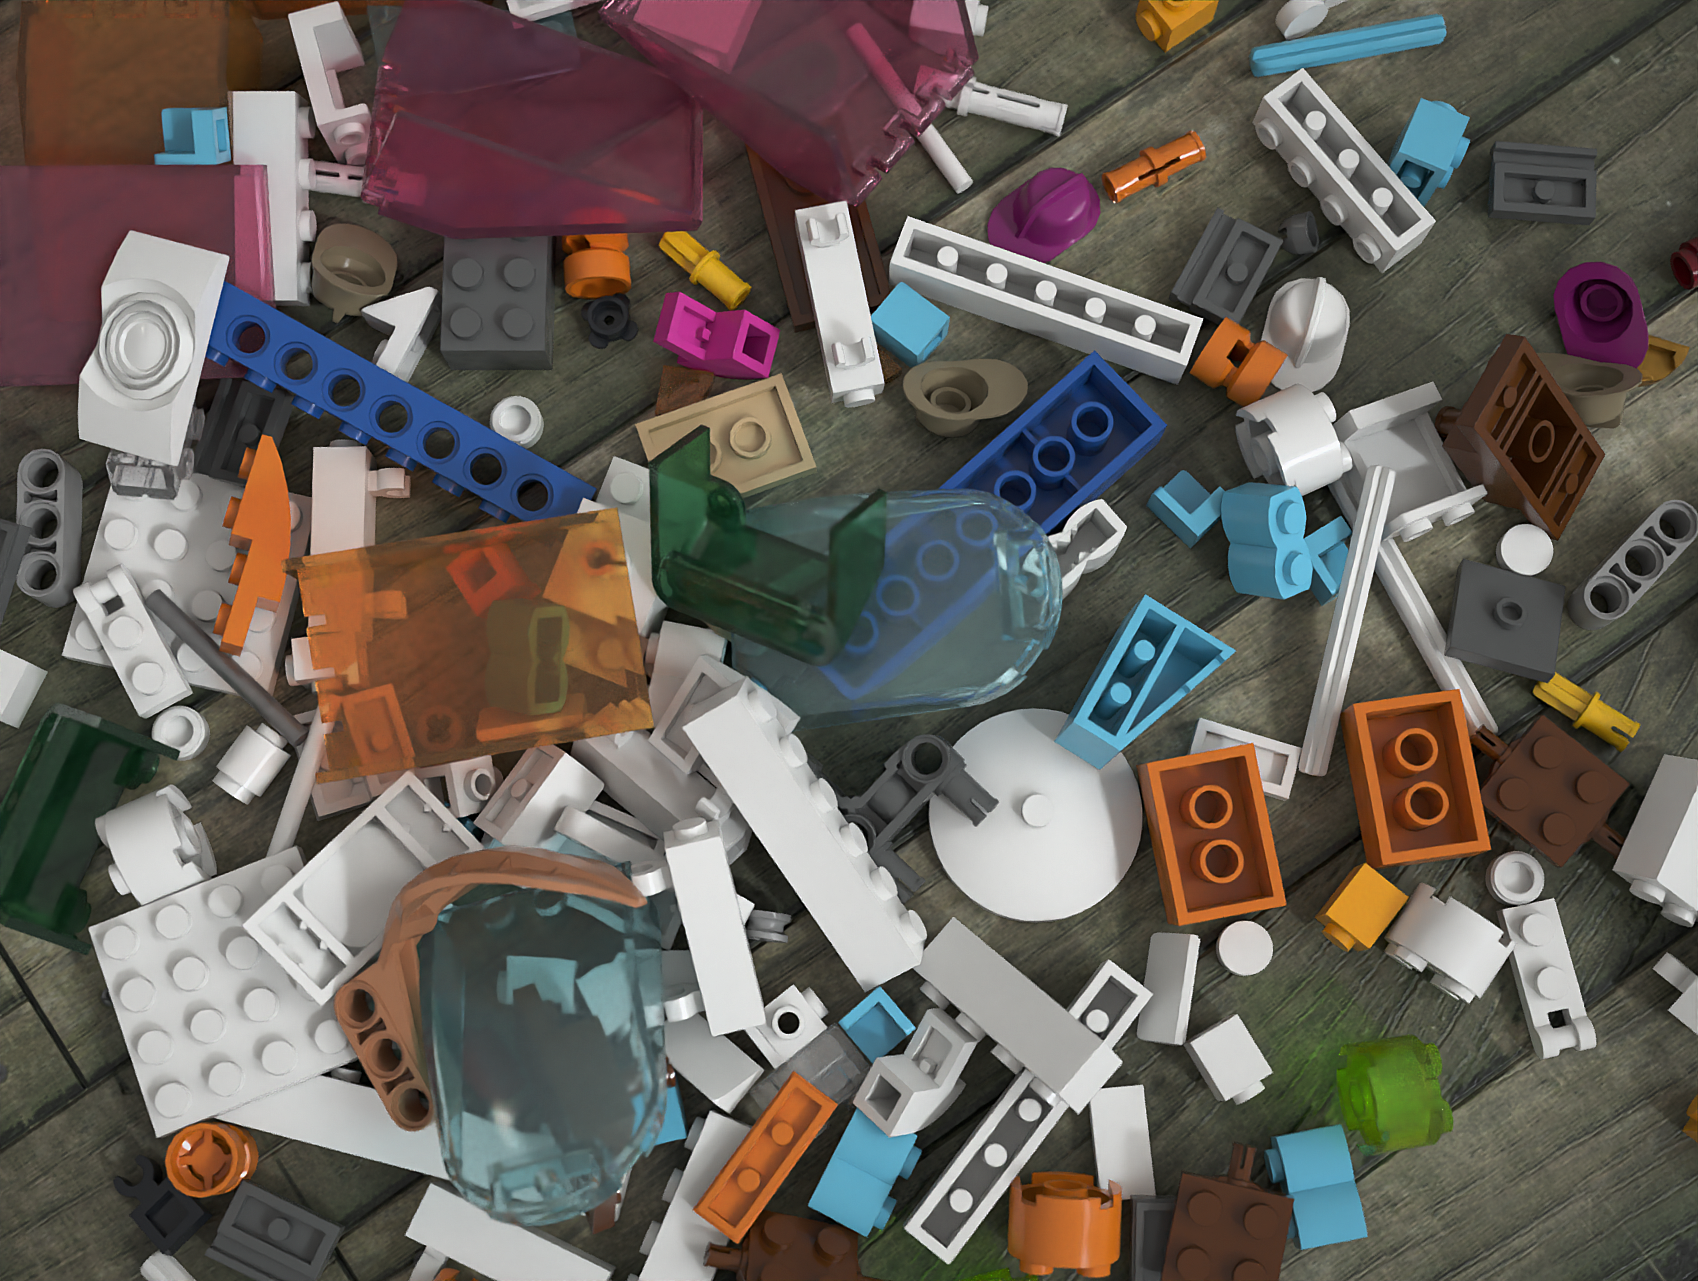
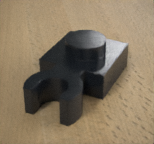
[113,1154,213,1257]

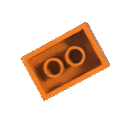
[1340,689,1491,870]
[1136,743,1287,926]

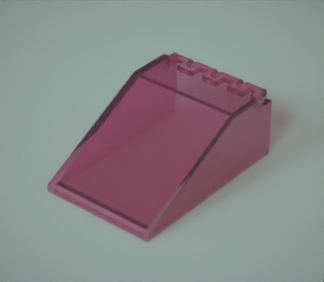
[361,0,703,239]
[598,0,979,207]
[0,165,276,387]

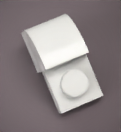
[852,1008,978,1137]

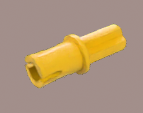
[659,225,752,311]
[1532,672,1641,752]

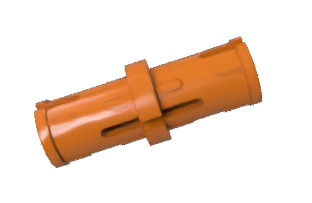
[1101,130,1206,203]

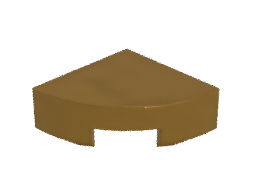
[1637,335,1690,387]

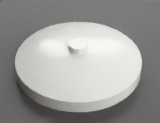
[928,708,1143,923]

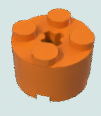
[1007,1171,1122,1278]

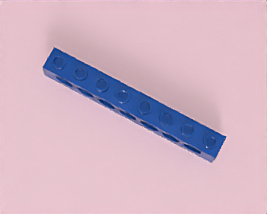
[205,280,597,549]

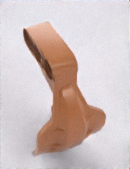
[334,846,648,1132]

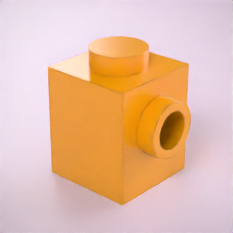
[1135,0,1219,53]
[1315,863,1409,952]

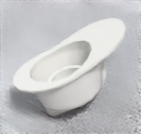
[1261,277,1350,392]

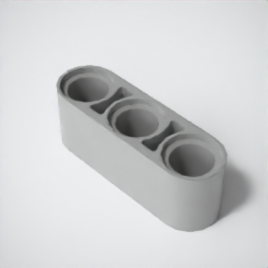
[16,448,83,608]
[1567,500,1698,631]

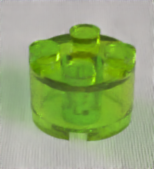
[1337,1034,1453,1156]

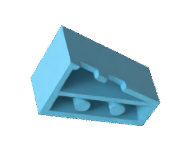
[1054,594,1236,770]

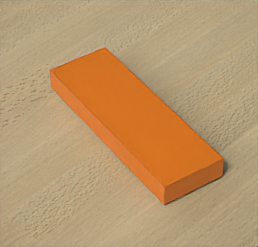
[693,1071,838,1244]

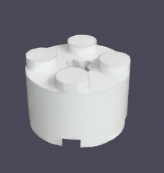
[1235,384,1352,496]
[95,784,217,907]
[1384,883,1516,1004]

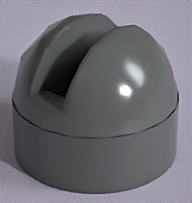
[1278,211,1319,255]

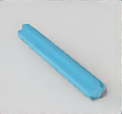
[1249,14,1446,77]

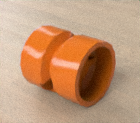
[561,208,632,300]
[1190,317,1288,407]
[165,1121,259,1198]

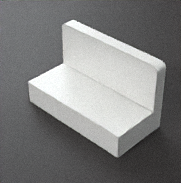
[473,735,604,852]

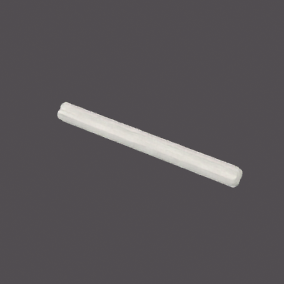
[1298,465,1396,777]
[1328,472,1498,739]

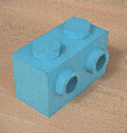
[1387,98,1470,207]

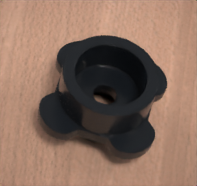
[581,293,638,349]

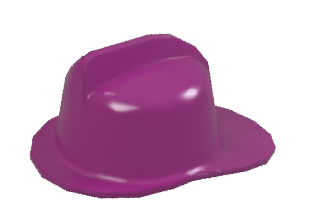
[987,168,1101,264]
[1553,261,1649,368]

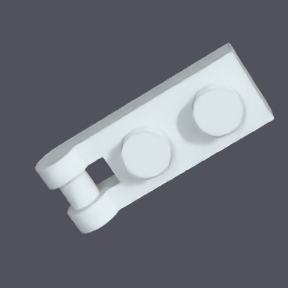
[73,563,193,719]
[1496,898,1596,1060]

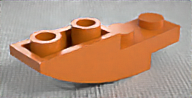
[213,434,291,657]

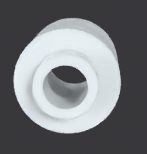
[212,723,291,805]

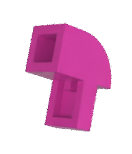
[653,292,780,380]

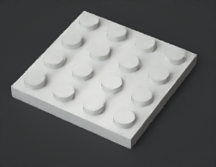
[62,457,312,696]
[88,846,359,1138]

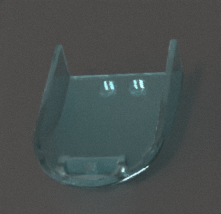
[724,489,1063,732]
[420,861,667,1226]

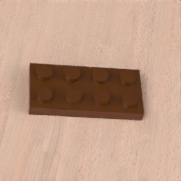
[744,115,891,333]

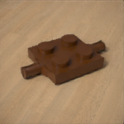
[1470,715,1630,868]
[1160,1142,1294,1281]
[703,1209,893,1281]

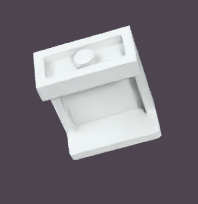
[288,1,388,167]
[1333,382,1488,542]

